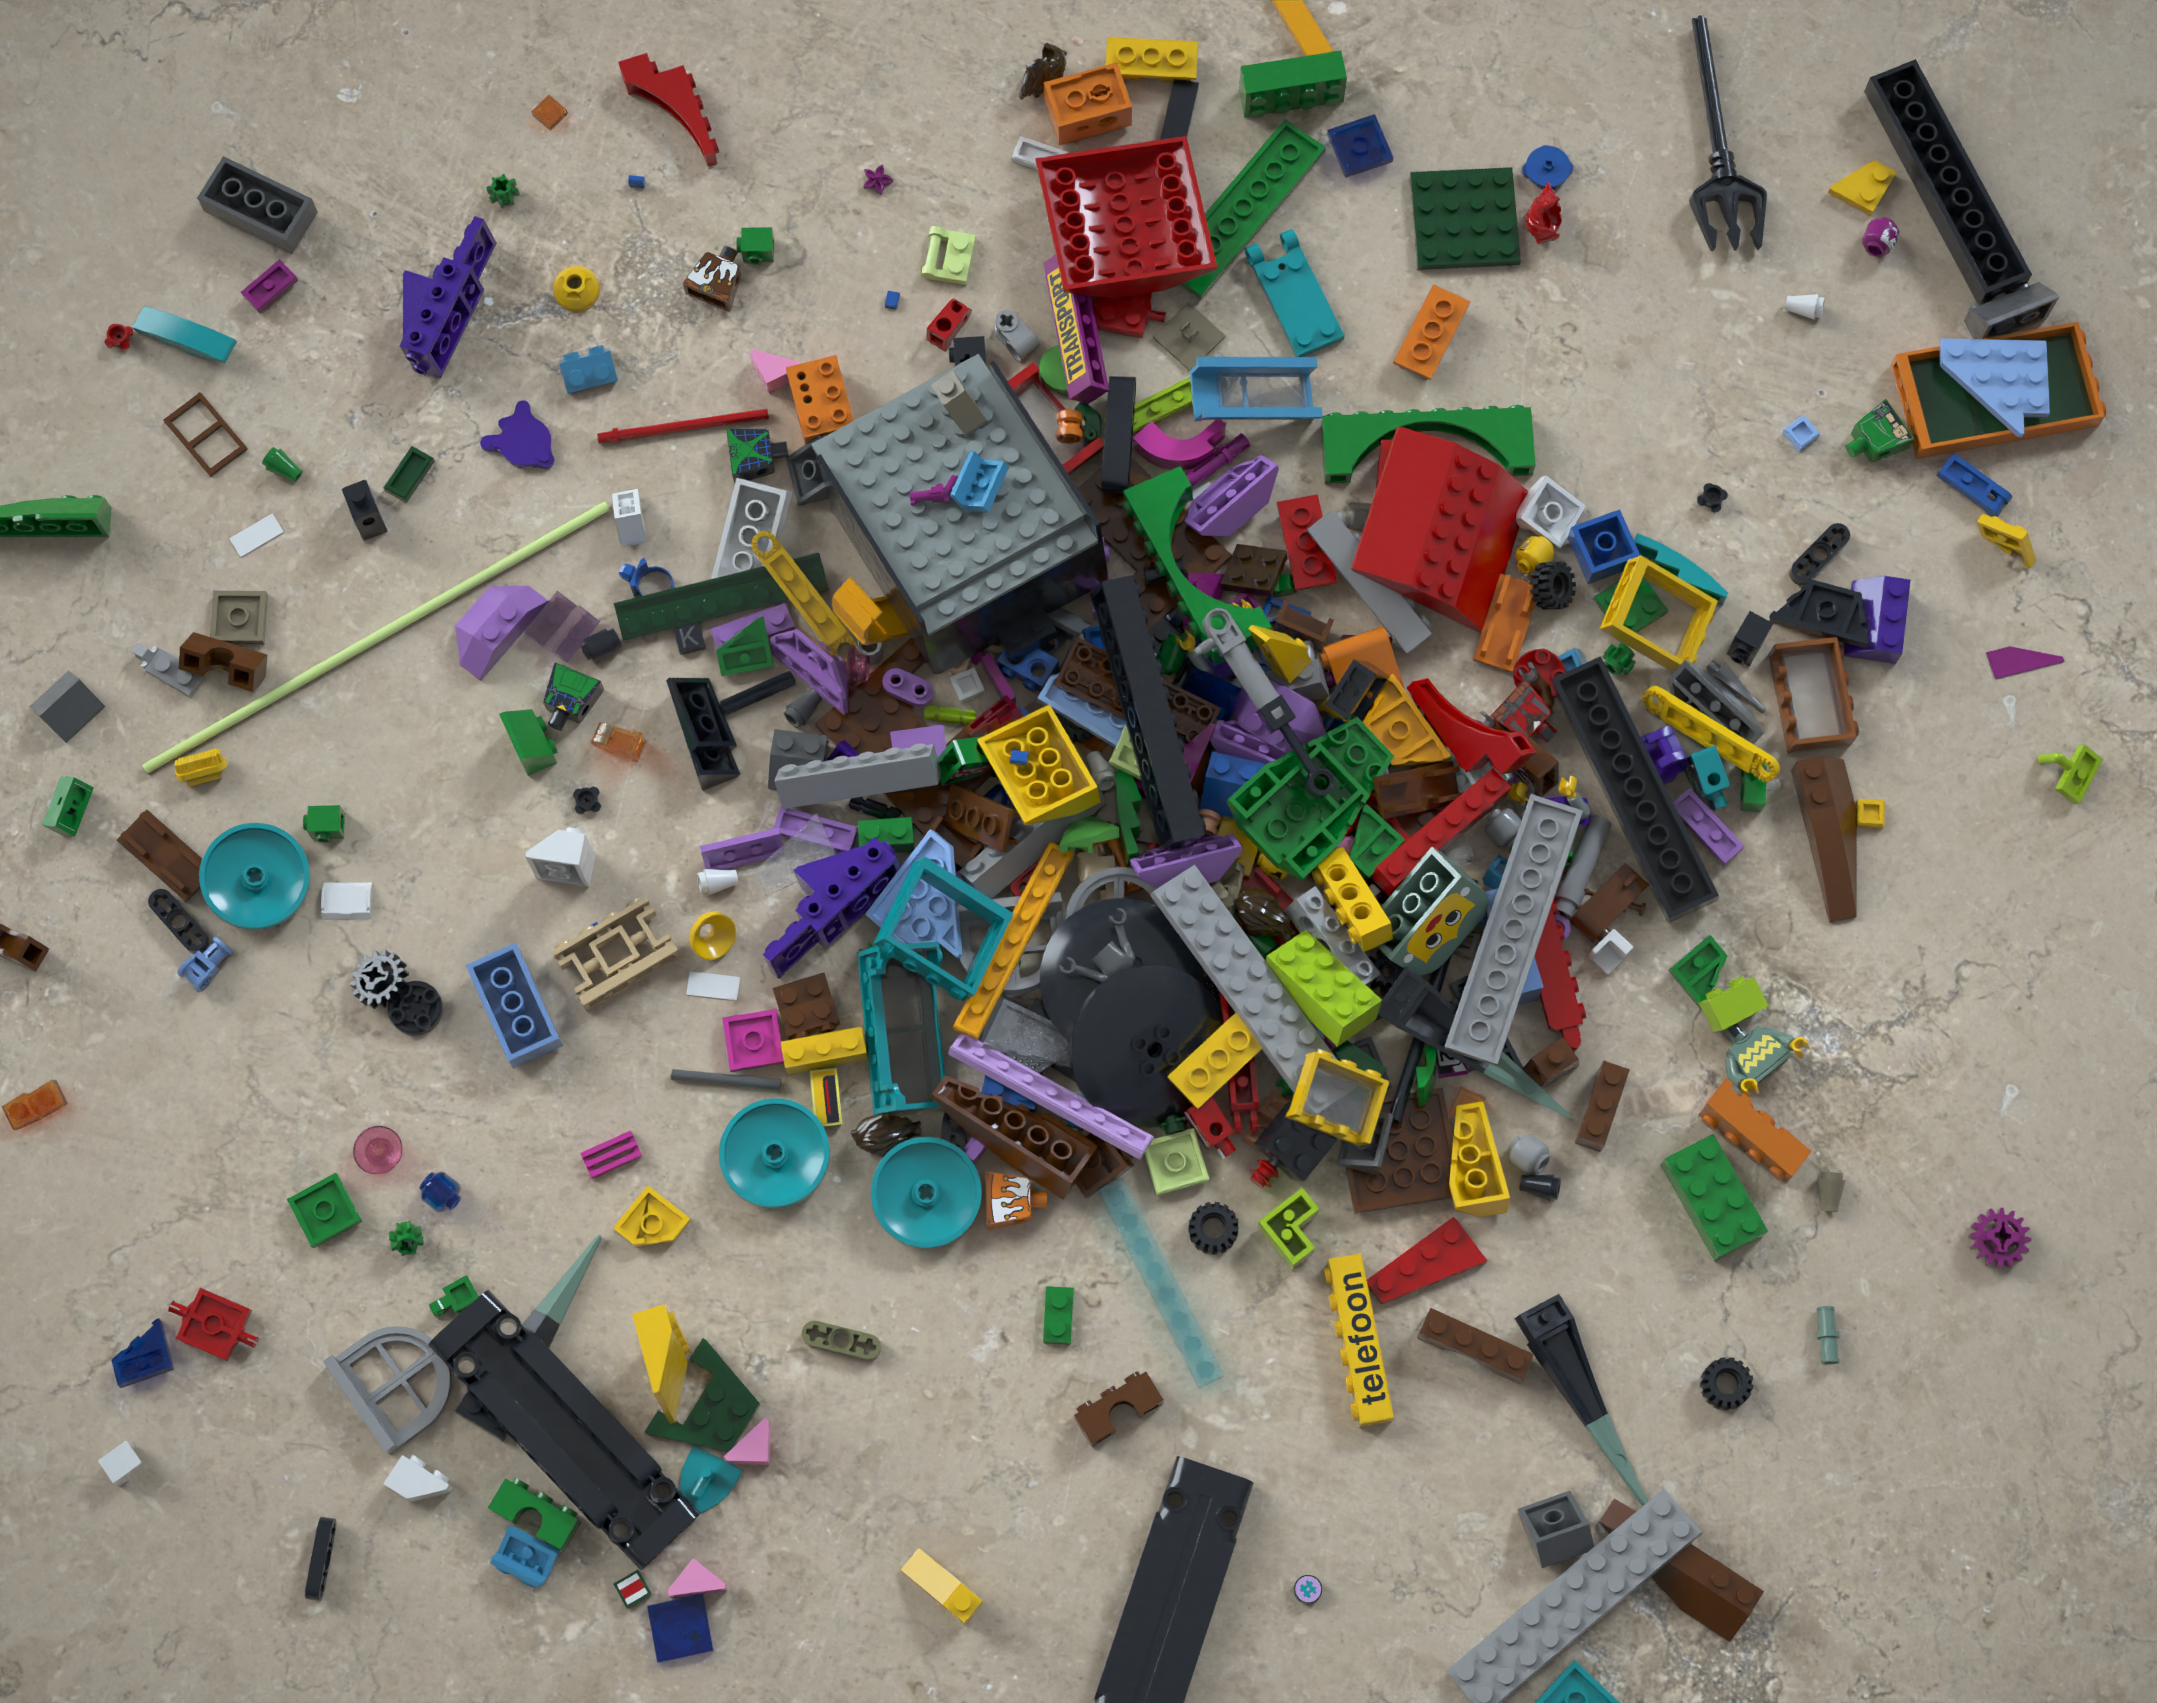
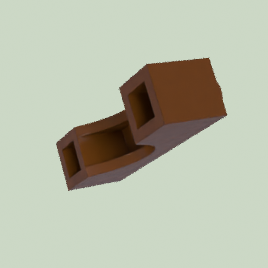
[1417,1308,1534,1384]

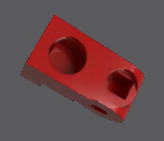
[926,298,972,352]

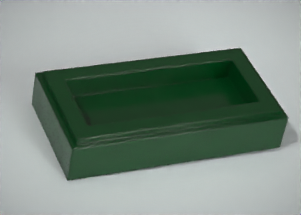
[383,446,435,503]

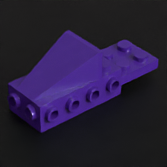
[399,216,497,378]
[763,837,900,979]

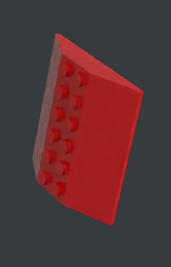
[1035,136,1217,298]
[1350,426,1529,634]

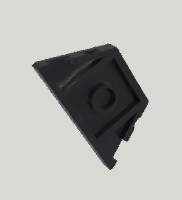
[1769,579,1869,649]

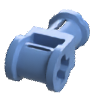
[177,936,233,992]

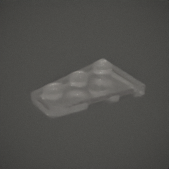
[755,813,836,896]

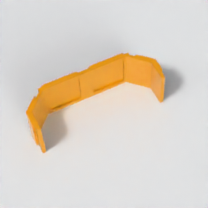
[832,577,909,645]

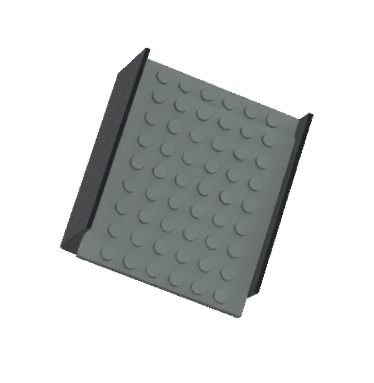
[811,354,1109,675]

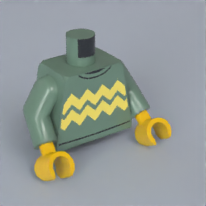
[1725,1023,1810,1098]

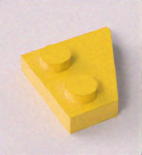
[1828,160,1897,216]

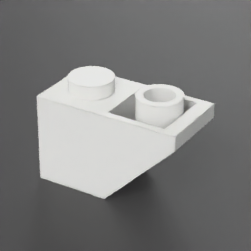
[383,1455,453,1502]

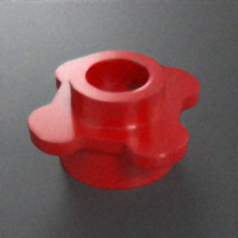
[105,324,134,350]

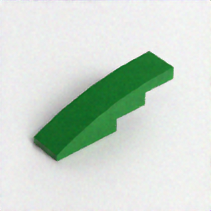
[1115,768,1142,866]

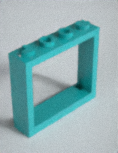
[873,856,1014,1001]

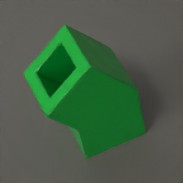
[1273,573,1297,597]

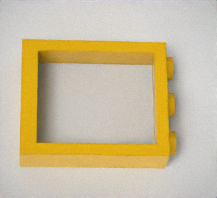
[1600,556,1718,673]

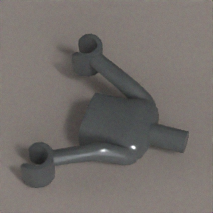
[1058,908,1135,983]

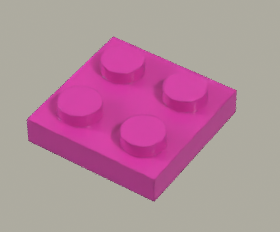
[722,1009,784,1072]

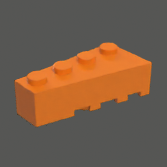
[1699,1078,1811,1182]

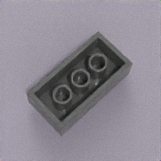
[197,156,318,254]

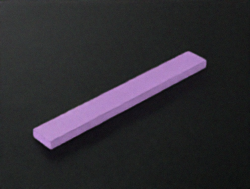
[948,1033,1154,1160]

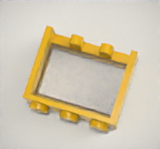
[1285,1050,1389,1146]

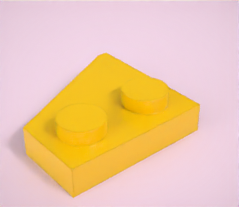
[1977,514,2036,568]

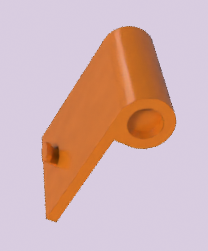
[1319,626,1405,719]

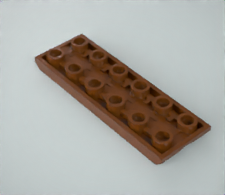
[1054,637,1221,746]

